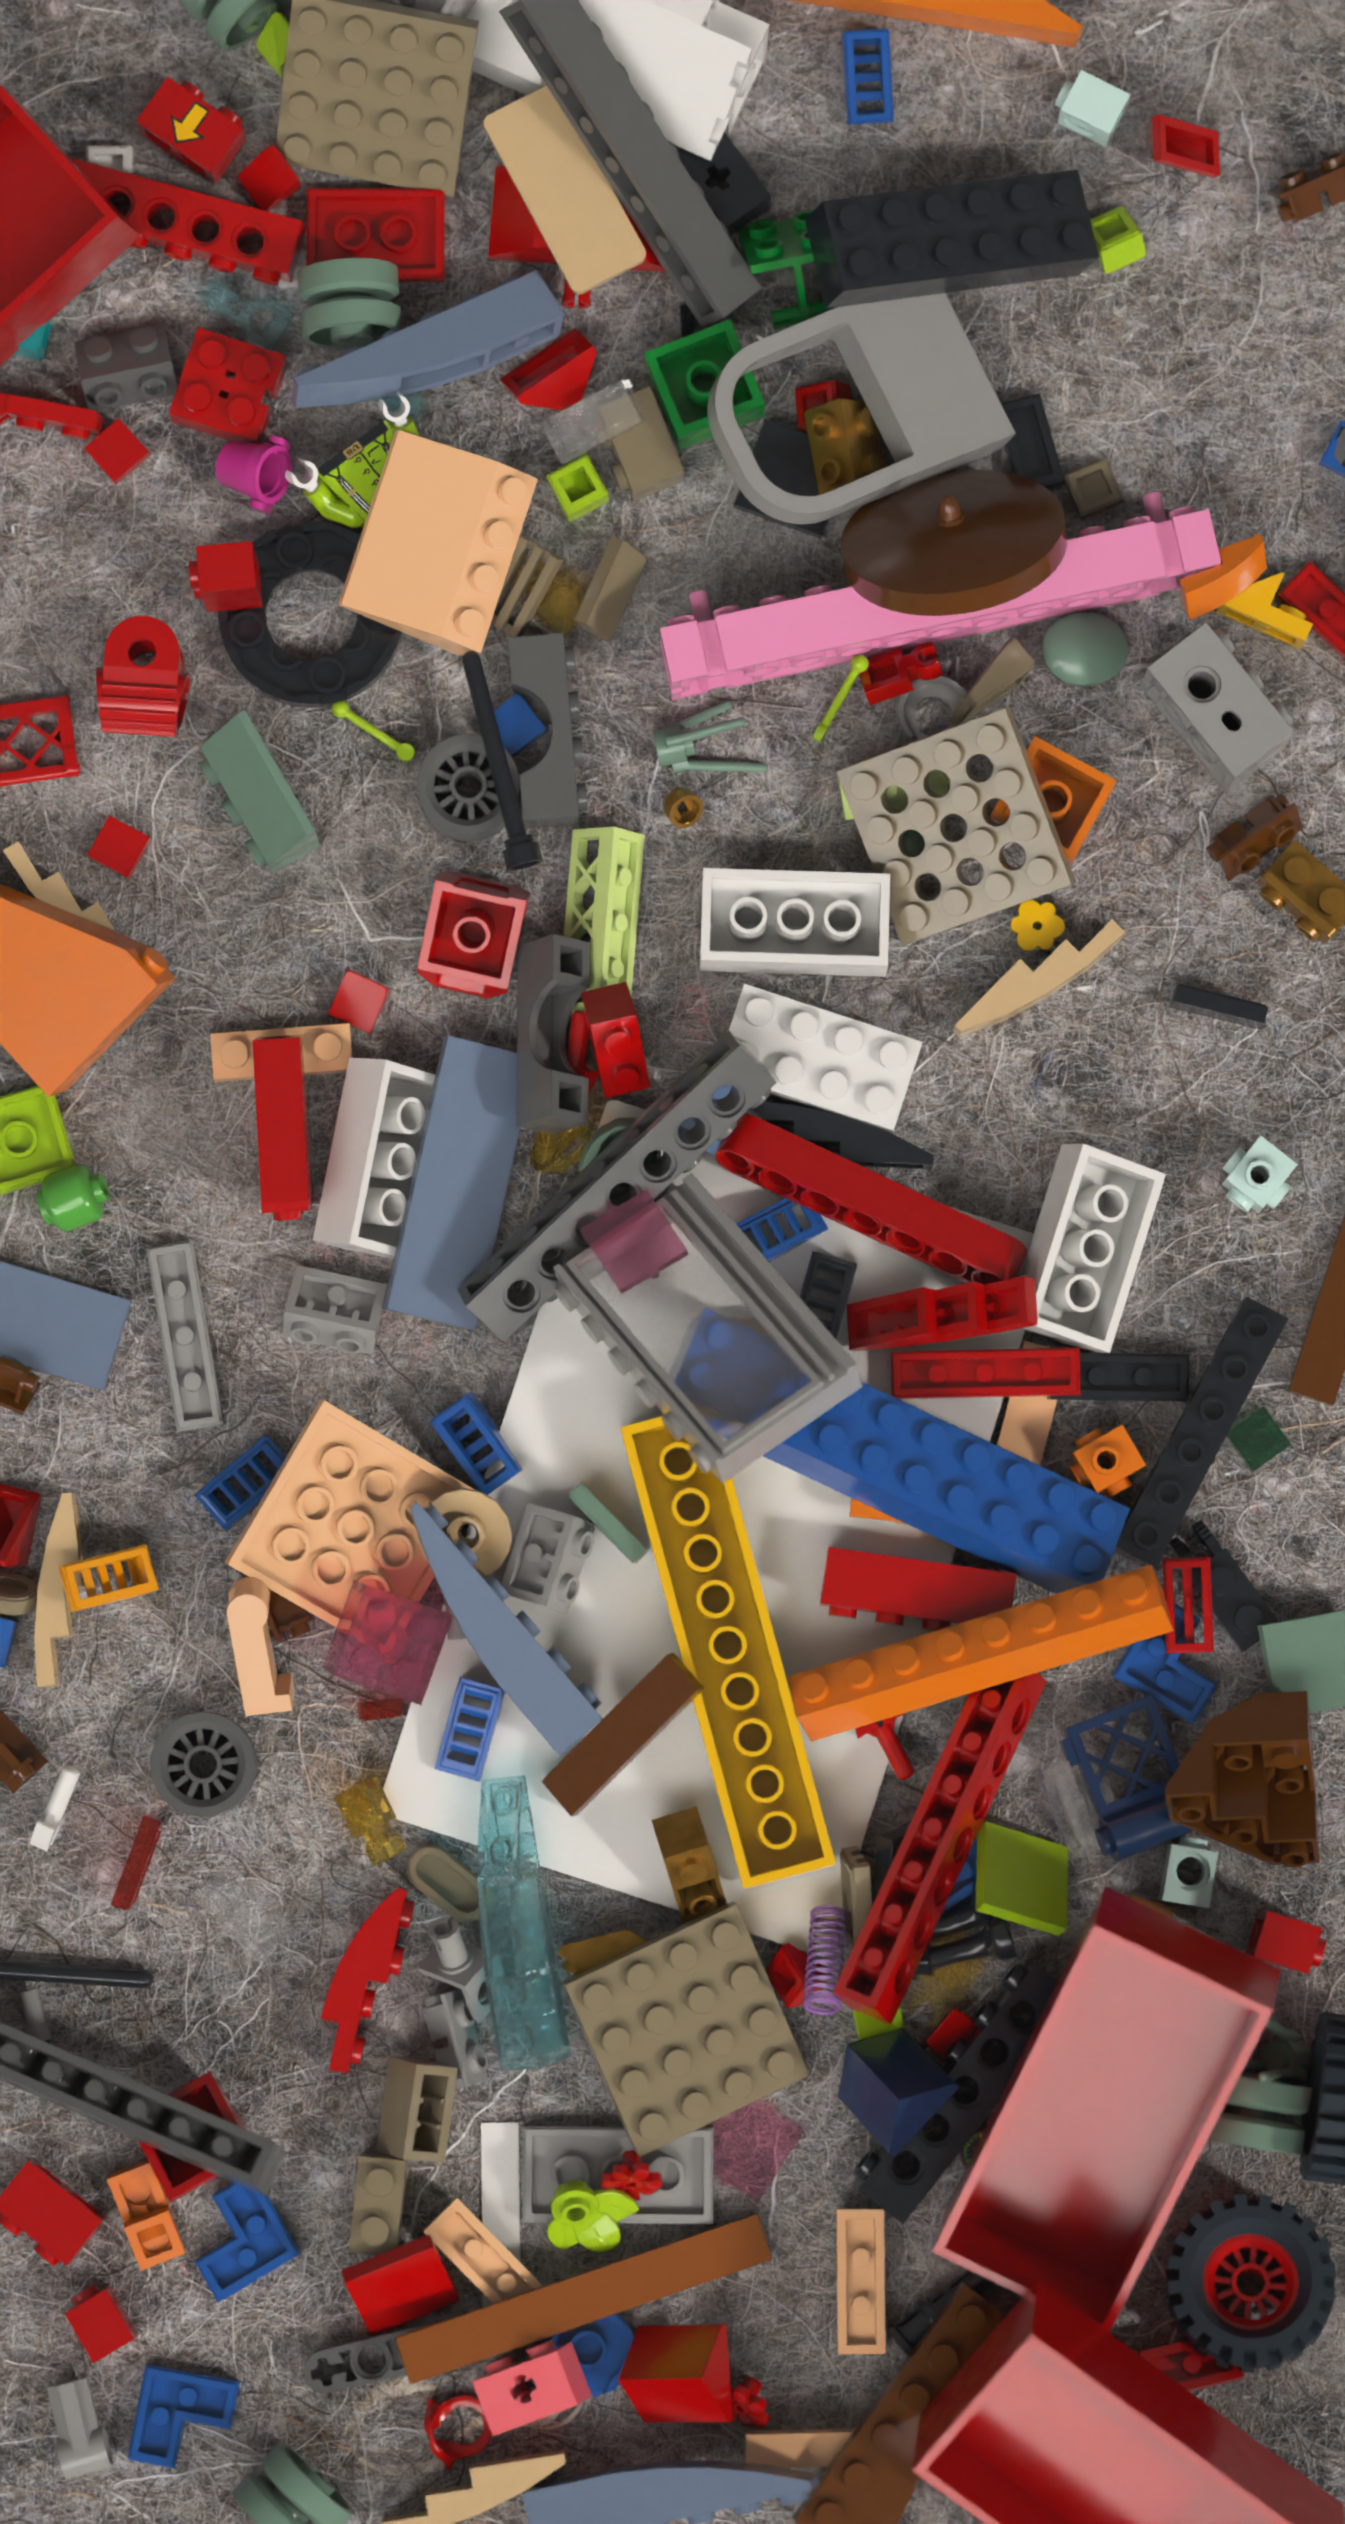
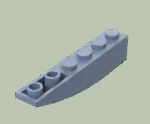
[291,270,564,408]
[409,1500,603,1756]
[522,2460,820,2524]

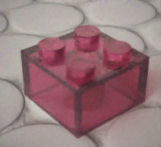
[322,1579,453,1705]

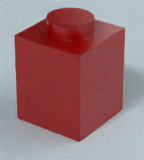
[65,2284,139,2364]

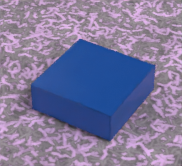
[494,693,547,757]

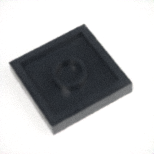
[734,419,828,539]

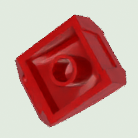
[417,872,531,999]

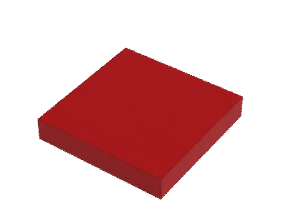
[341,2234,460,2337]

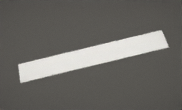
[481,2122,520,2307]

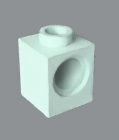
[1055,70,1130,147]
[1158,1836,1218,1908]

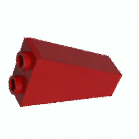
[252,1034,314,1221]

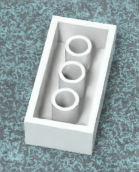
[729,984,923,1134]
[1020,1143,1166,1353]

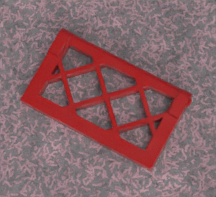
[0,696,81,787]

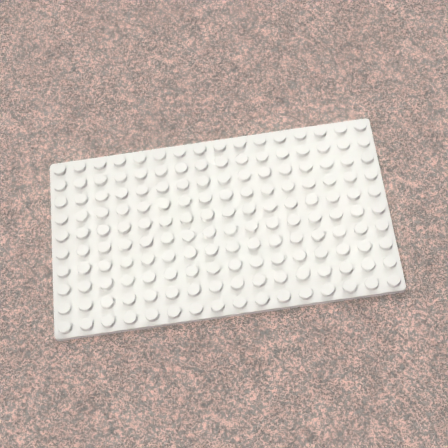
[378,1100,1034,1956]

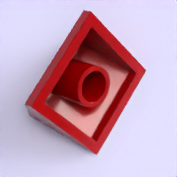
[138,2071,245,2203]
[618,2324,733,2423]

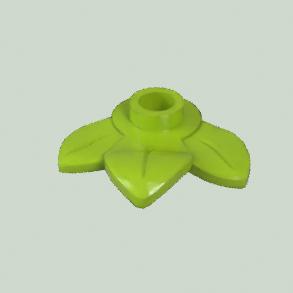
[547,2180,639,2252]

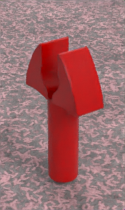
[567,1010,599,1094]
[855,1714,915,1780]

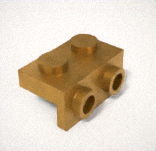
[805,398,887,495]

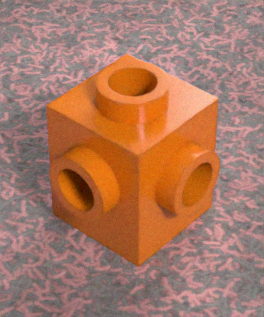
[1068,1424,1146,1499]

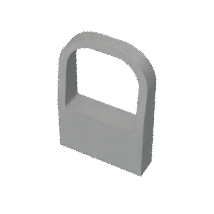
[707,293,1016,524]

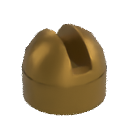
[662,787,703,828]

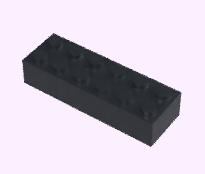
[805,169,1099,309]

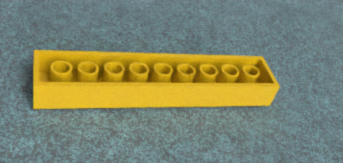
[620,1416,836,1889]

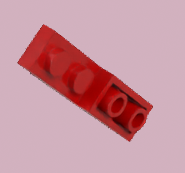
[320,1888,415,2074]

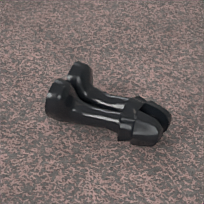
[911,1881,1017,1981]

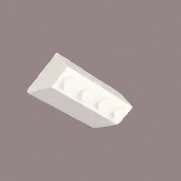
[700,868,891,977]
[313,1057,435,1259]

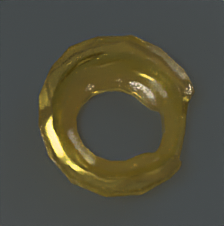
[530,1119,592,1175]

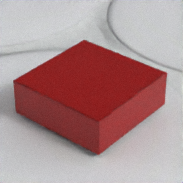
[84,418,150,485]
[87,815,151,880]

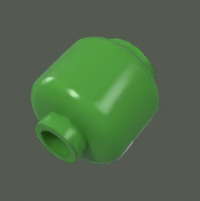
[36,1164,110,1232]

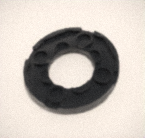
[218,521,403,708]

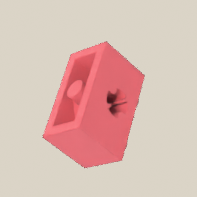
[472,2339,592,2436]

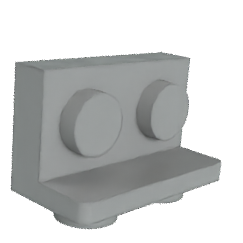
[282,1265,388,1355]
[501,1502,595,1614]

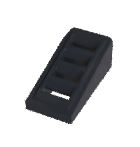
[800,1251,858,1339]

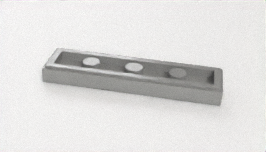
[146,1240,224,1433]

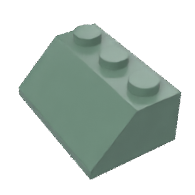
[198,710,320,874]

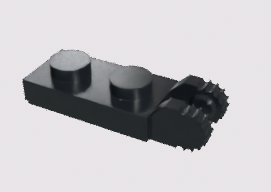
[1169,1520,1278,1653]

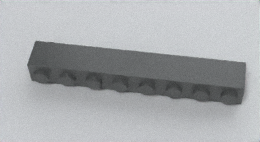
[499,0,762,327]

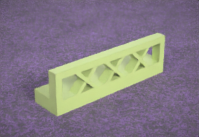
[564,826,645,1015]

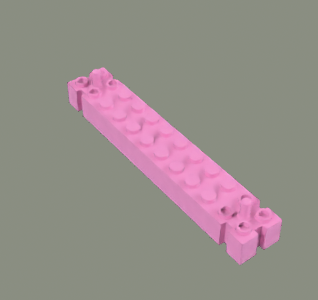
[660,492,1221,701]

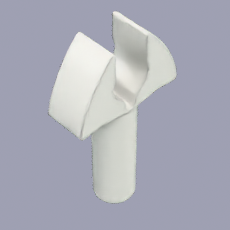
[30,1765,80,1852]

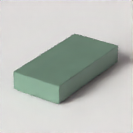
[569,1483,648,1563]

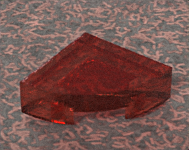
[356,1698,405,1722]

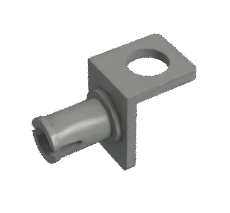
[418,1917,506,2022]

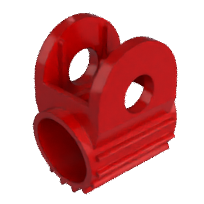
[96,616,191,737]

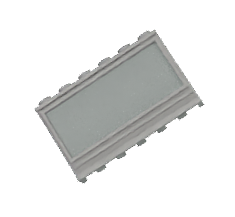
[553,1173,862,1483]

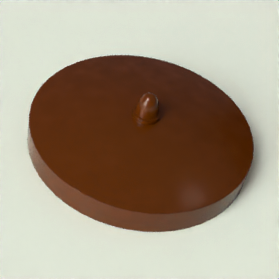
[841,469,1067,616]

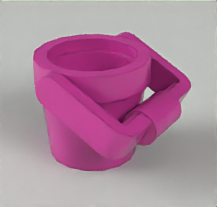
[215,435,292,515]

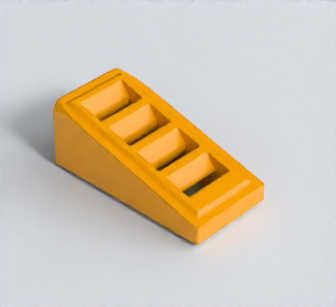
[58,1544,159,1613]

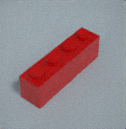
[819,1547,1017,1631]

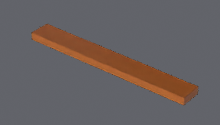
[395,2213,772,2385]

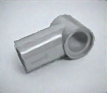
[47,2376,113,2480]

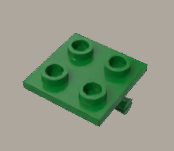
[738,210,837,330]

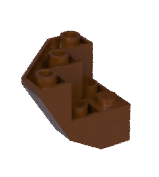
[1165,1691,1320,1867]

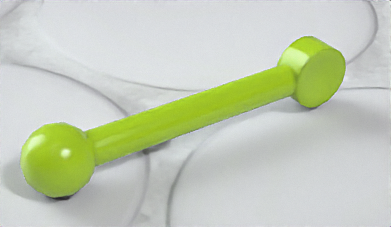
[812,654,869,742]
[331,701,415,762]

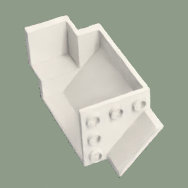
[414,0,769,161]

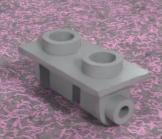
[422,1989,489,2090]

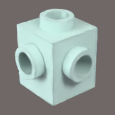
[1222,1135,1298,1213]

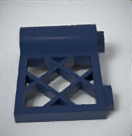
[1059,1695,1193,1862]

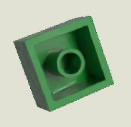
[644,319,765,451]

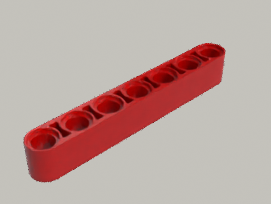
[715,1113,1027,1285]

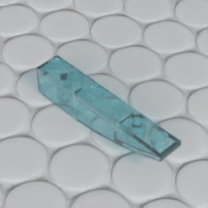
[478,1775,571,2071]

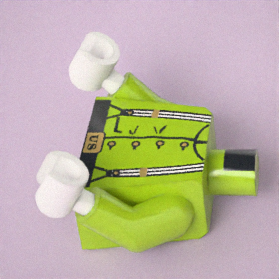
[285,391,420,529]

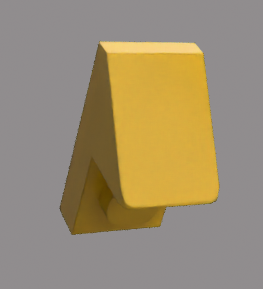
[1216,572,1313,650]

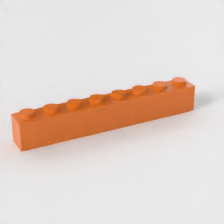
[787,1565,1174,1742]

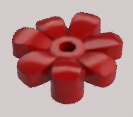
[601,2150,662,2201]
[729,2376,770,2428]

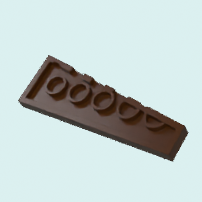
[792,2282,1003,2524]

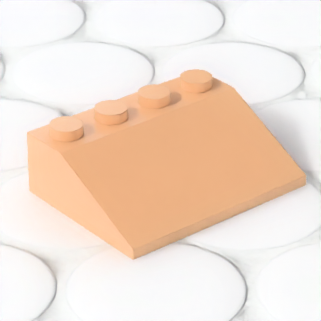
[338,430,538,655]

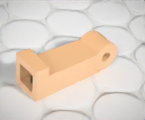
[227,1577,295,1716]
[745,2428,856,2468]

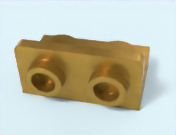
[1256,839,1345,945]

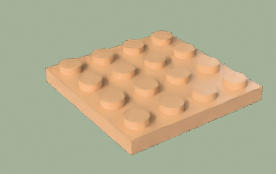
[224,1399,475,1657]

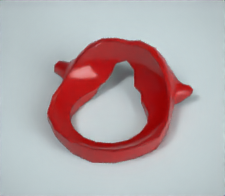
[423,2395,492,2470]

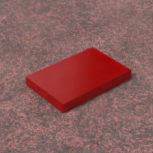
[306,188,445,282]

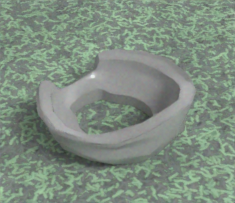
[896,676,973,741]

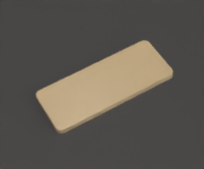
[483,85,646,294]

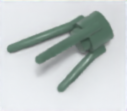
[653,701,768,773]
[1242,2016,1311,2081]

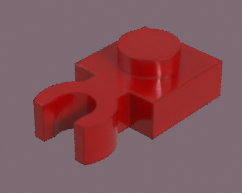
[860,642,943,705]

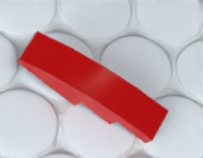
[846,1276,1038,1352]

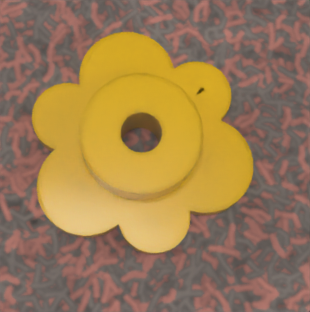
[1011,900,1065,951]

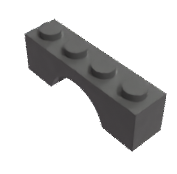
[508,633,588,829]
[516,934,590,1134]

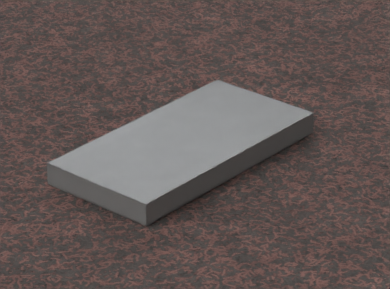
[522,2126,713,2224]

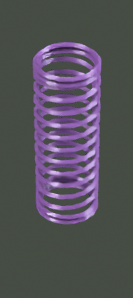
[803,1905,848,2015]

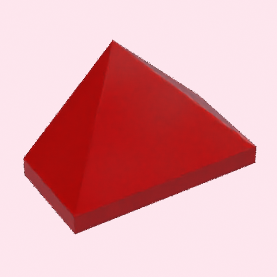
[1147,114,1220,178]
[499,328,597,413]
[0,1484,41,1567]

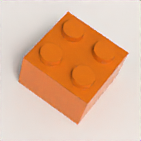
[989,736,1117,867]

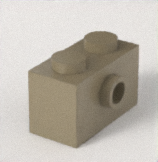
[376,2056,458,2163]

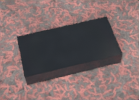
[1001,393,1065,489]
[1169,984,1268,1030]

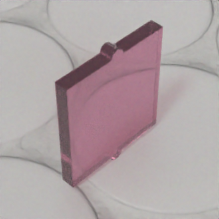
[579,1190,689,1294]
[713,2101,803,2202]

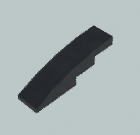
[747,1102,934,1170]

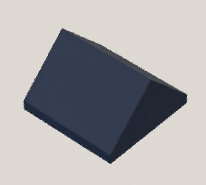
[838,2028,959,2157]

